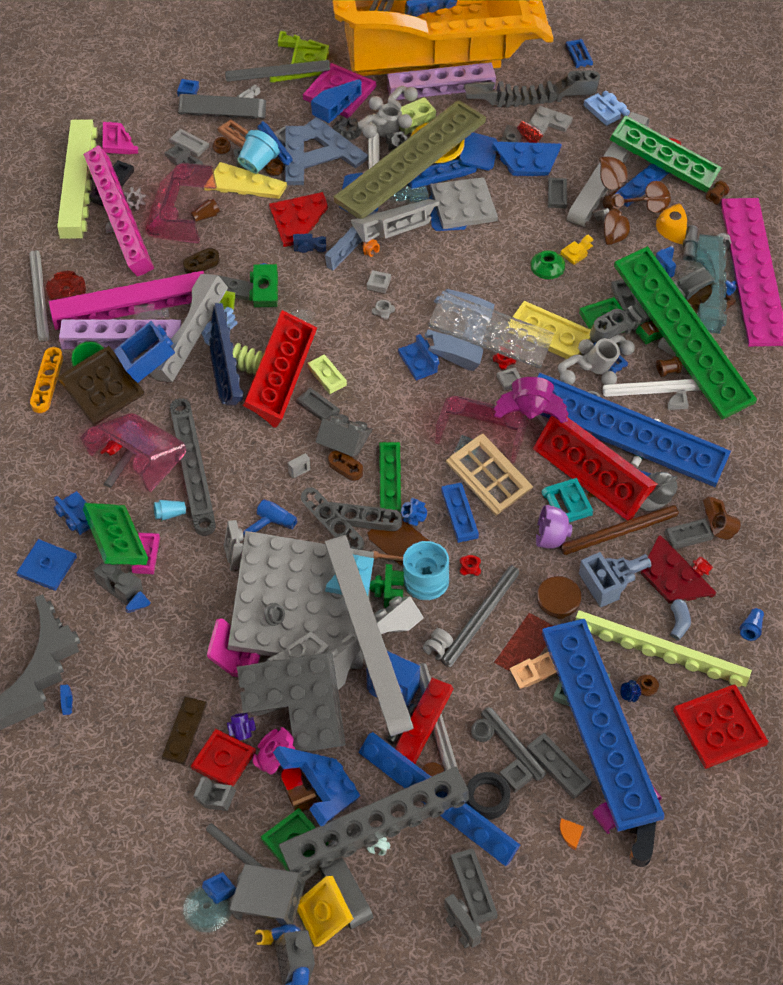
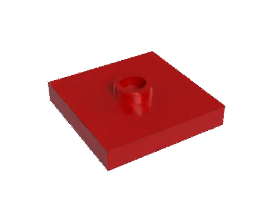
[191,728,256,787]

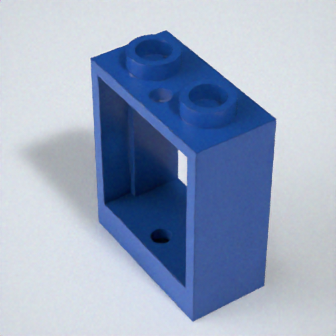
[113,321,176,383]

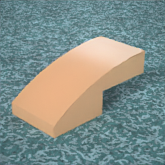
[510,652,557,689]

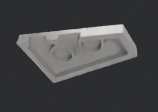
[266,632,329,662]

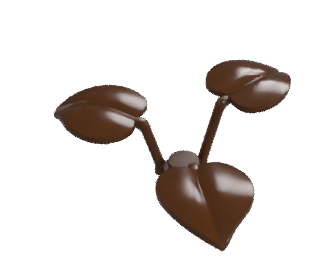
[599,157,671,245]

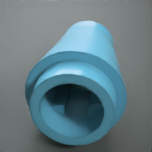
[154,500,186,521]

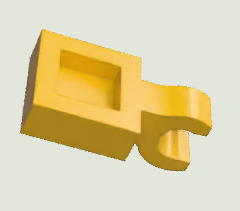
[560,235,594,265]

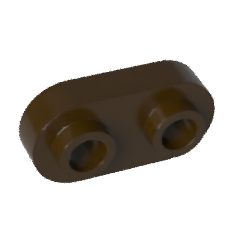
[183,248,220,274]

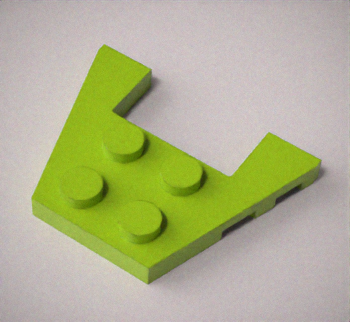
[270,31,330,82]

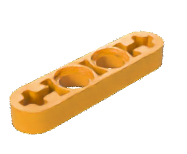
[30,347,63,413]

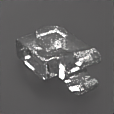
[134,304,169,320]

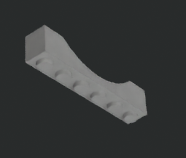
[150,274,228,382]
[327,596,424,690]

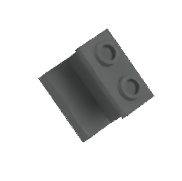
[229,864,305,926]

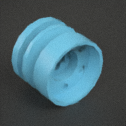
[403,541,449,600]

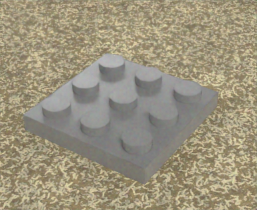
[430,177,498,229]

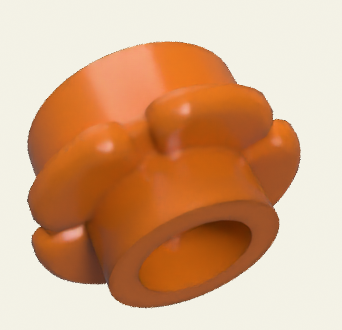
[362,239,380,257]

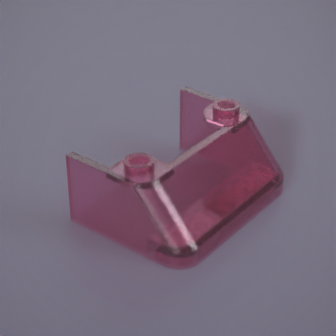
[145,163,217,243]
[435,395,529,463]

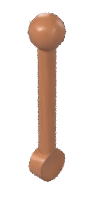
[373,551,403,561]

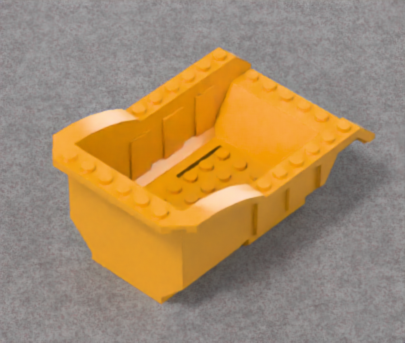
[332,0,554,76]

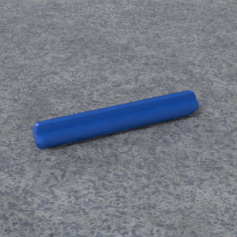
[257,121,293,165]

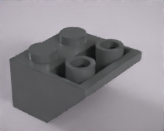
[316,414,373,456]

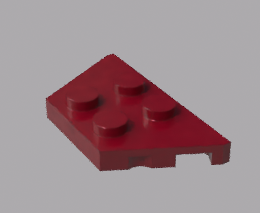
[640,535,716,604]

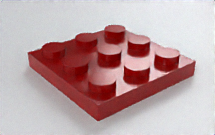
[673,684,769,769]

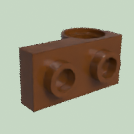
[703,496,741,540]

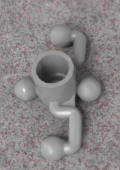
[358,86,418,139]
[558,335,635,385]

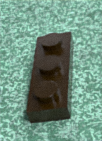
[162,696,207,765]

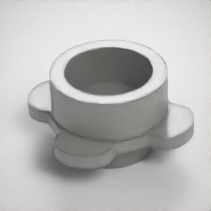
[372,300,395,320]

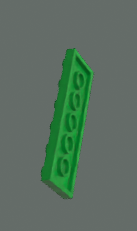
[610,115,722,193]

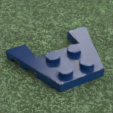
[273,746,361,826]

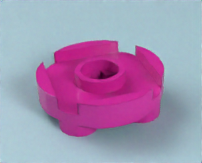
[253,727,295,775]

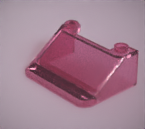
[80,413,186,492]

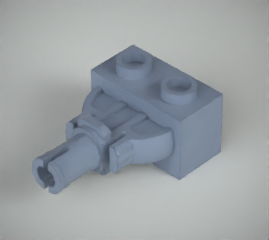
[579,552,651,608]

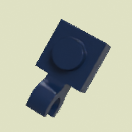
[293,234,326,253]

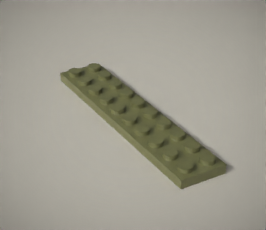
[333,100,486,219]

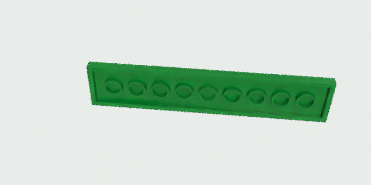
[614,246,757,420]

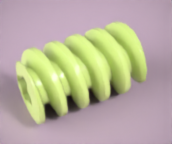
[233,343,262,375]

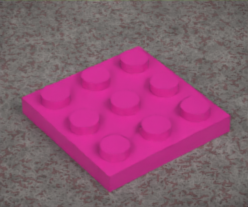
[303,63,376,118]

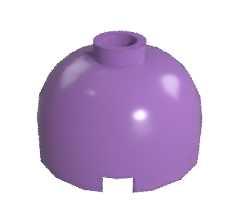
[536,505,572,548]

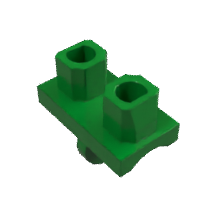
[369,564,404,608]

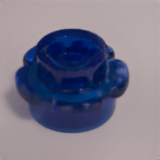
[620,680,641,702]

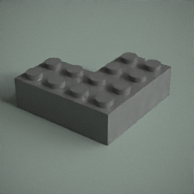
[237,653,346,752]

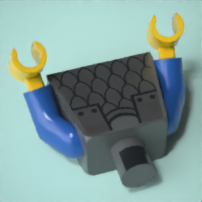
[255,924,315,985]

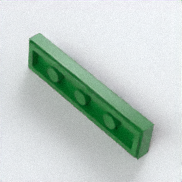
[379,442,401,514]

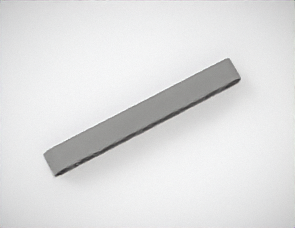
[567,112,650,227]

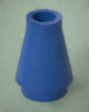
[740,608,764,641]

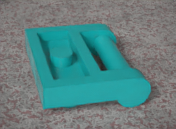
[541,478,593,523]

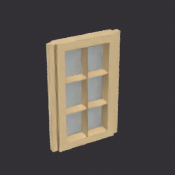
[446,434,533,516]

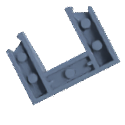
[425,289,495,371]

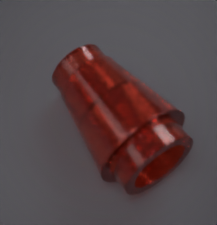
[516,120,544,143]

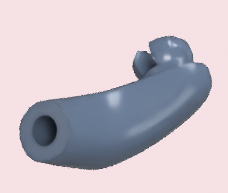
[670,599,691,641]

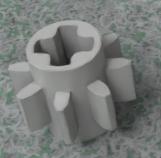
[124,187,147,210]

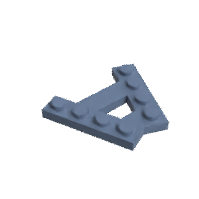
[285,117,368,185]

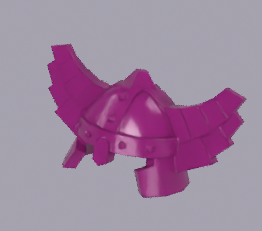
[494,377,569,423]

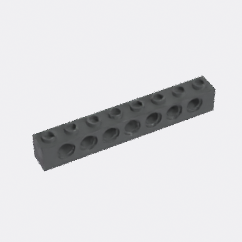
[279,766,469,877]

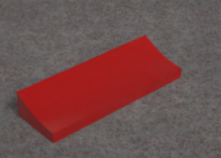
[242,310,317,428]
[533,415,658,521]

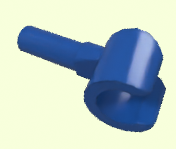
[721,280,737,296]

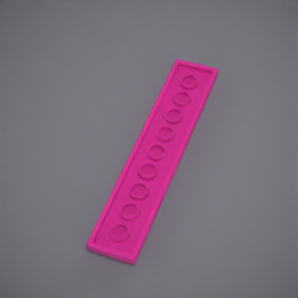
[721,198,783,347]

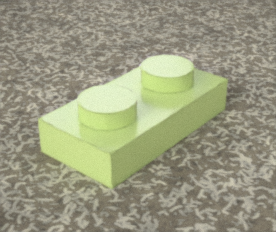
[308,354,347,394]

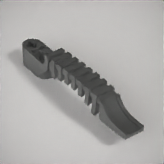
[463,70,600,107]
[589,267,715,343]

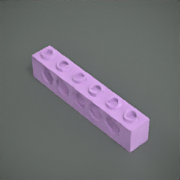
[387,62,496,100]
[59,319,182,350]

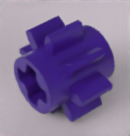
[227,713,256,740]

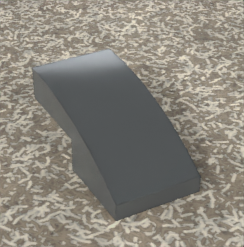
[164,144,204,176]

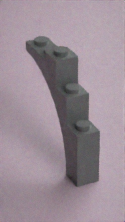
[0,594,81,730]

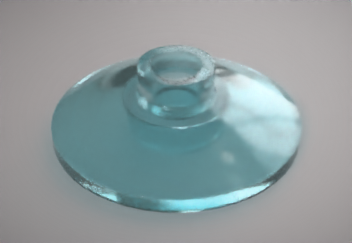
[183,886,232,932]

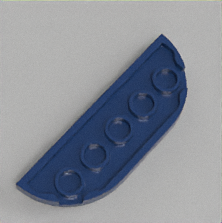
[209,303,243,406]

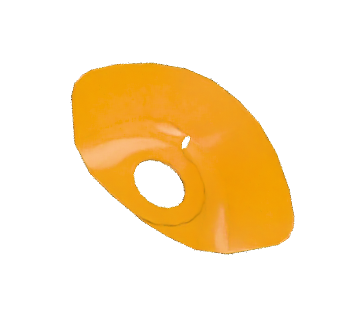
[656,203,687,245]

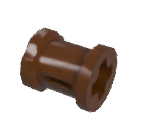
[705,180,730,205]
[656,356,682,377]

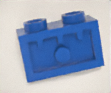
[398,334,439,380]
[54,491,90,535]

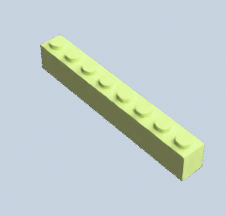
[57,120,98,239]

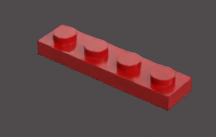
[395,678,454,764]

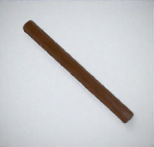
[560,505,679,555]

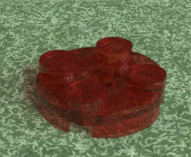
[46,271,86,300]

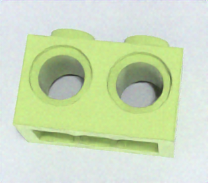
[399,97,436,135]

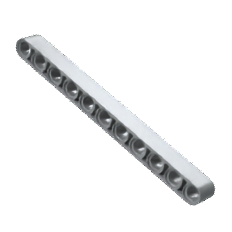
[325,535,413,736]

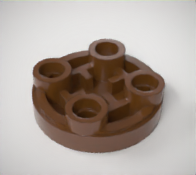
[537,576,582,619]

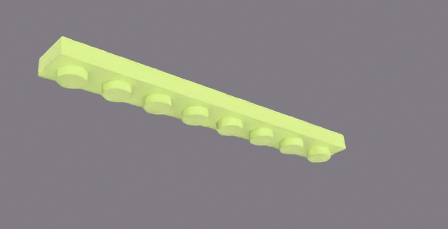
[575,610,752,687]

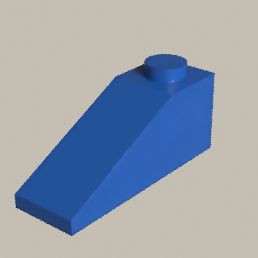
[311,79,362,123]

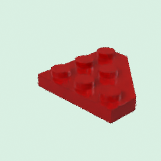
[269,192,328,247]

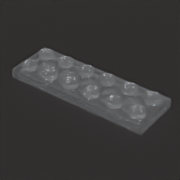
[428,291,554,369]

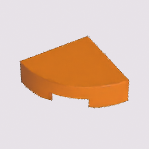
[560,818,584,850]

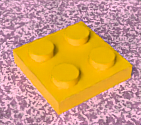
[297,876,353,947]

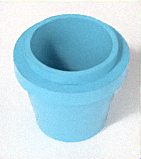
[237,130,279,174]

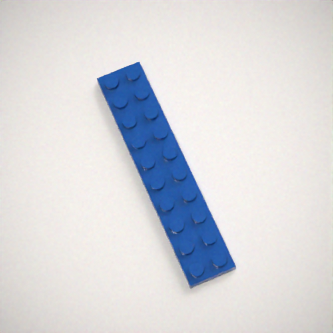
[538,373,731,487]
[542,618,664,831]

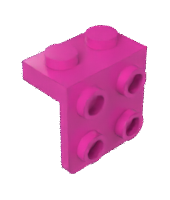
[207,618,260,677]

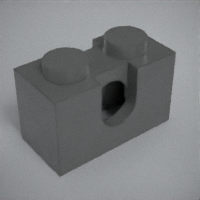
[93,561,143,605]

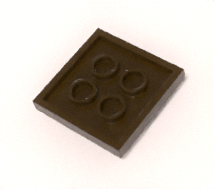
[58,346,145,426]

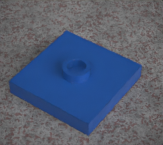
[16,539,77,591]

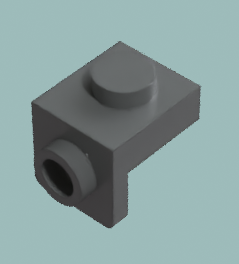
[194,777,236,811]

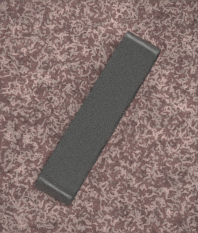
[178,94,266,119]

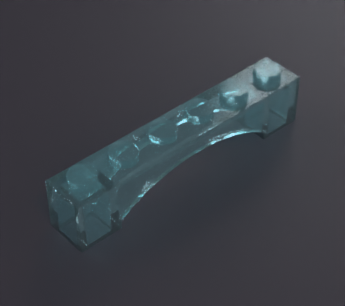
[696,234,727,334]

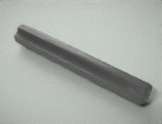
[481,707,547,781]

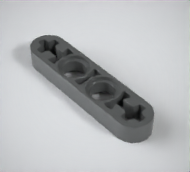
[301,487,364,550]
[320,502,402,531]

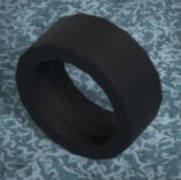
[466,772,510,820]

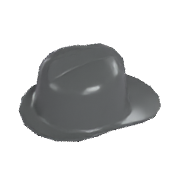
[640,472,678,511]

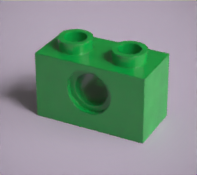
[249,264,278,307]

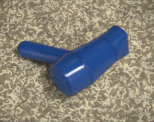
[243,499,298,536]

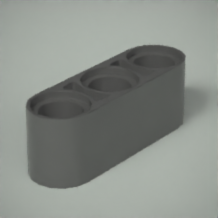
[319,857,373,930]

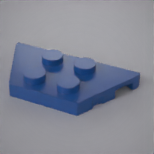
[492,142,562,176]

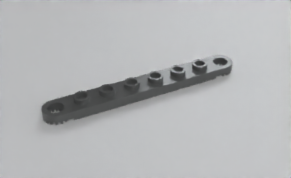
[170,398,216,536]

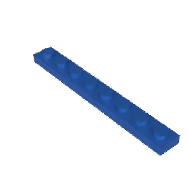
[358,732,520,866]

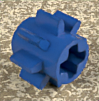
[401,498,427,526]

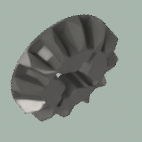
[333,117,362,140]

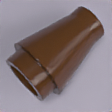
[191,199,220,222]

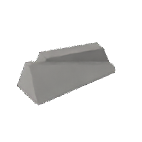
[351,199,439,243]

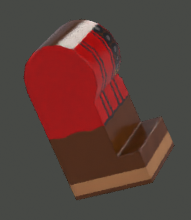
[281,768,317,811]

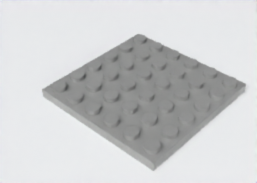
[228,531,374,669]

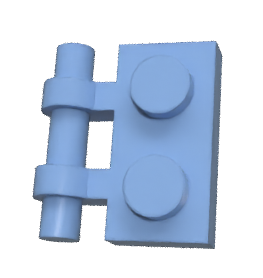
[584,91,630,126]

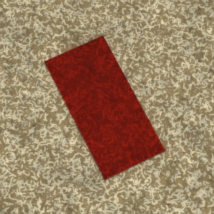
[494,613,553,672]

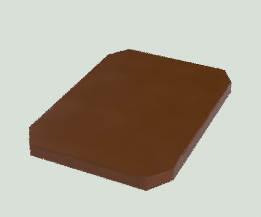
[367,518,429,566]

